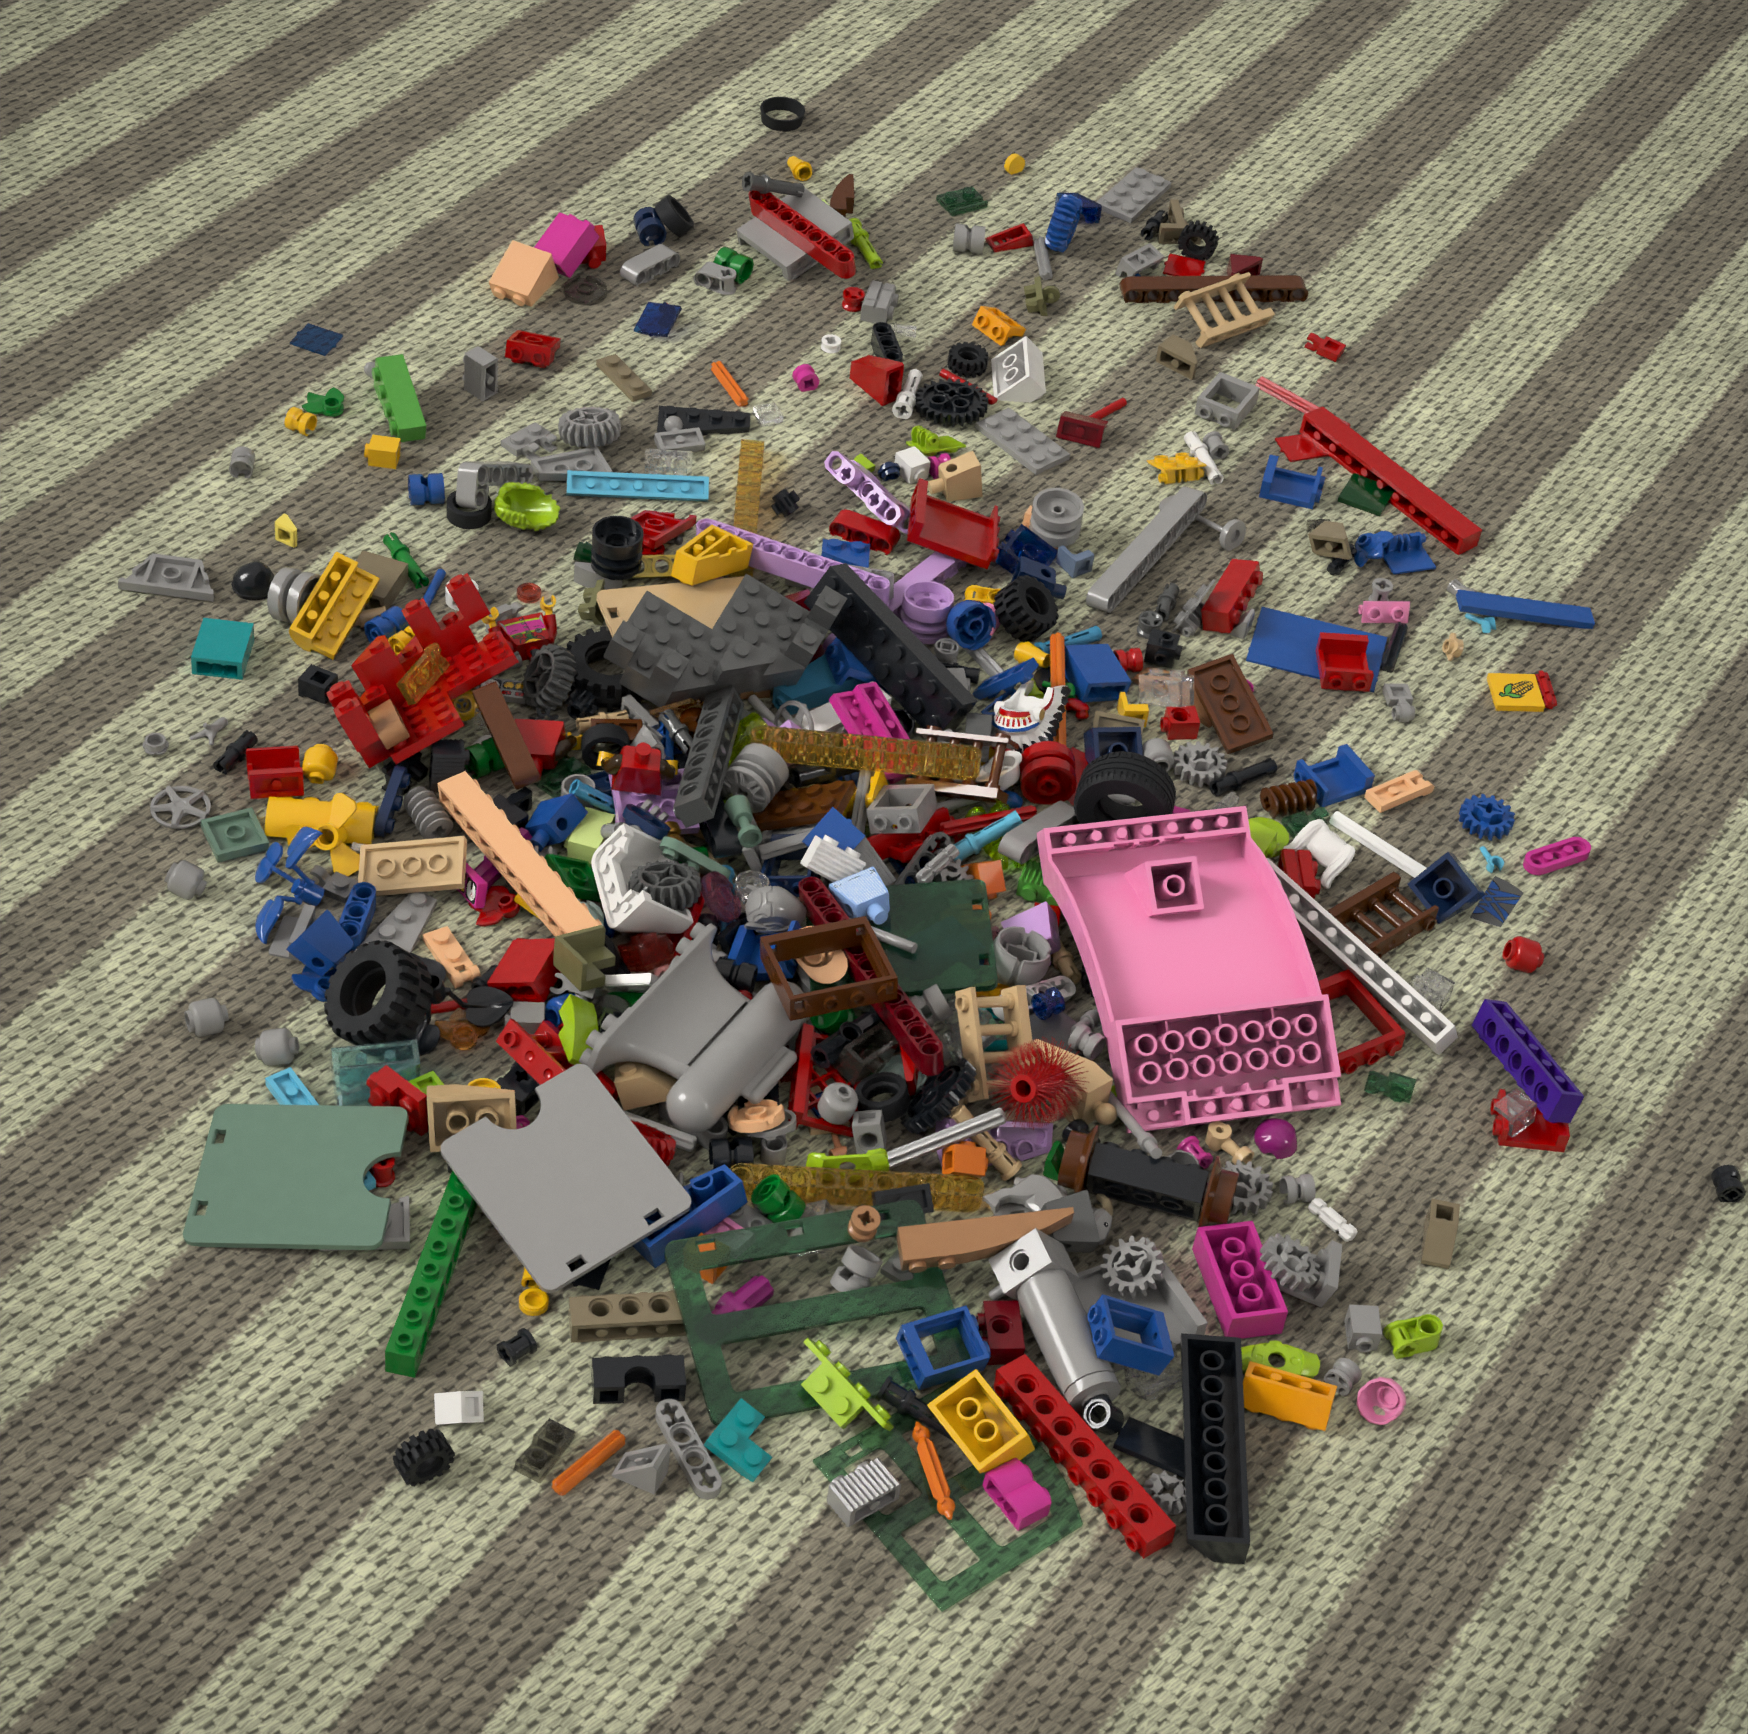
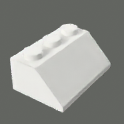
[991,336,1046,403]

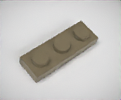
[596,354,652,402]

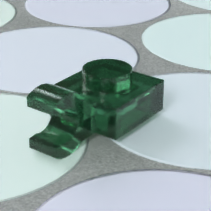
[1281,807,1329,839]
[1364,1071,1417,1103]

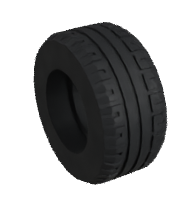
[1074,751,1176,824]

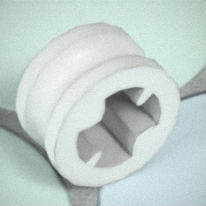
[821,334,841,353]

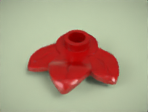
[468,886,520,927]

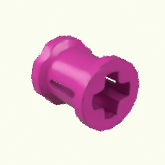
[1176,1136,1213,1169]

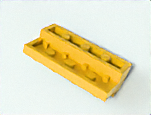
[289,552,380,660]
[265,796,379,844]

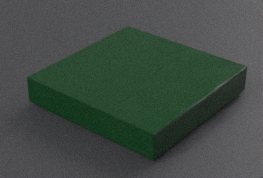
[1337,473,1395,517]

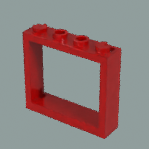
[1318,969,1406,1074]

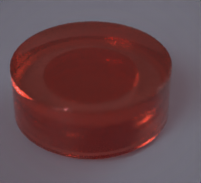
[517,583,541,603]

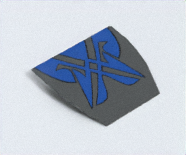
[1470,876,1523,927]

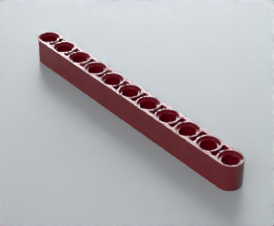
[798,877,944,1076]

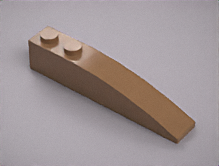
[896,1207,1074,1273]

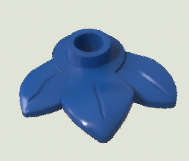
[1354,531,1395,568]
[291,965,336,1002]

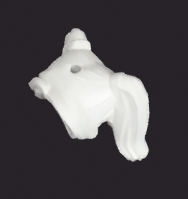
[1283,819,1355,889]

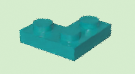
[703,1398,772,1482]

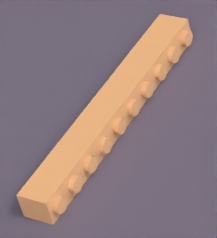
[438,771,602,936]

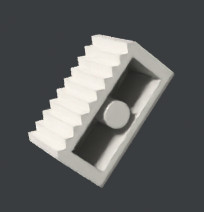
[800,835,866,882]

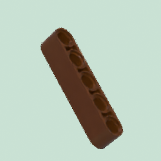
[472,681,541,790]

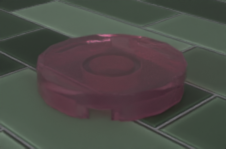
[701,871,741,923]

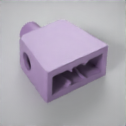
[1001,902,1061,966]

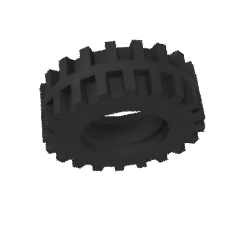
[567,626,648,712]

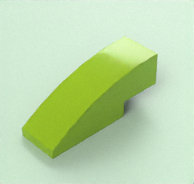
[558,994,598,1065]

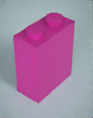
[534,212,599,278]

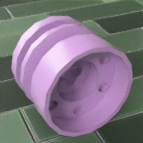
[900,581,954,644]

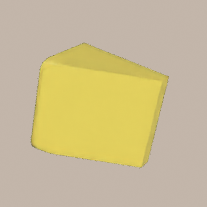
[275,513,297,548]

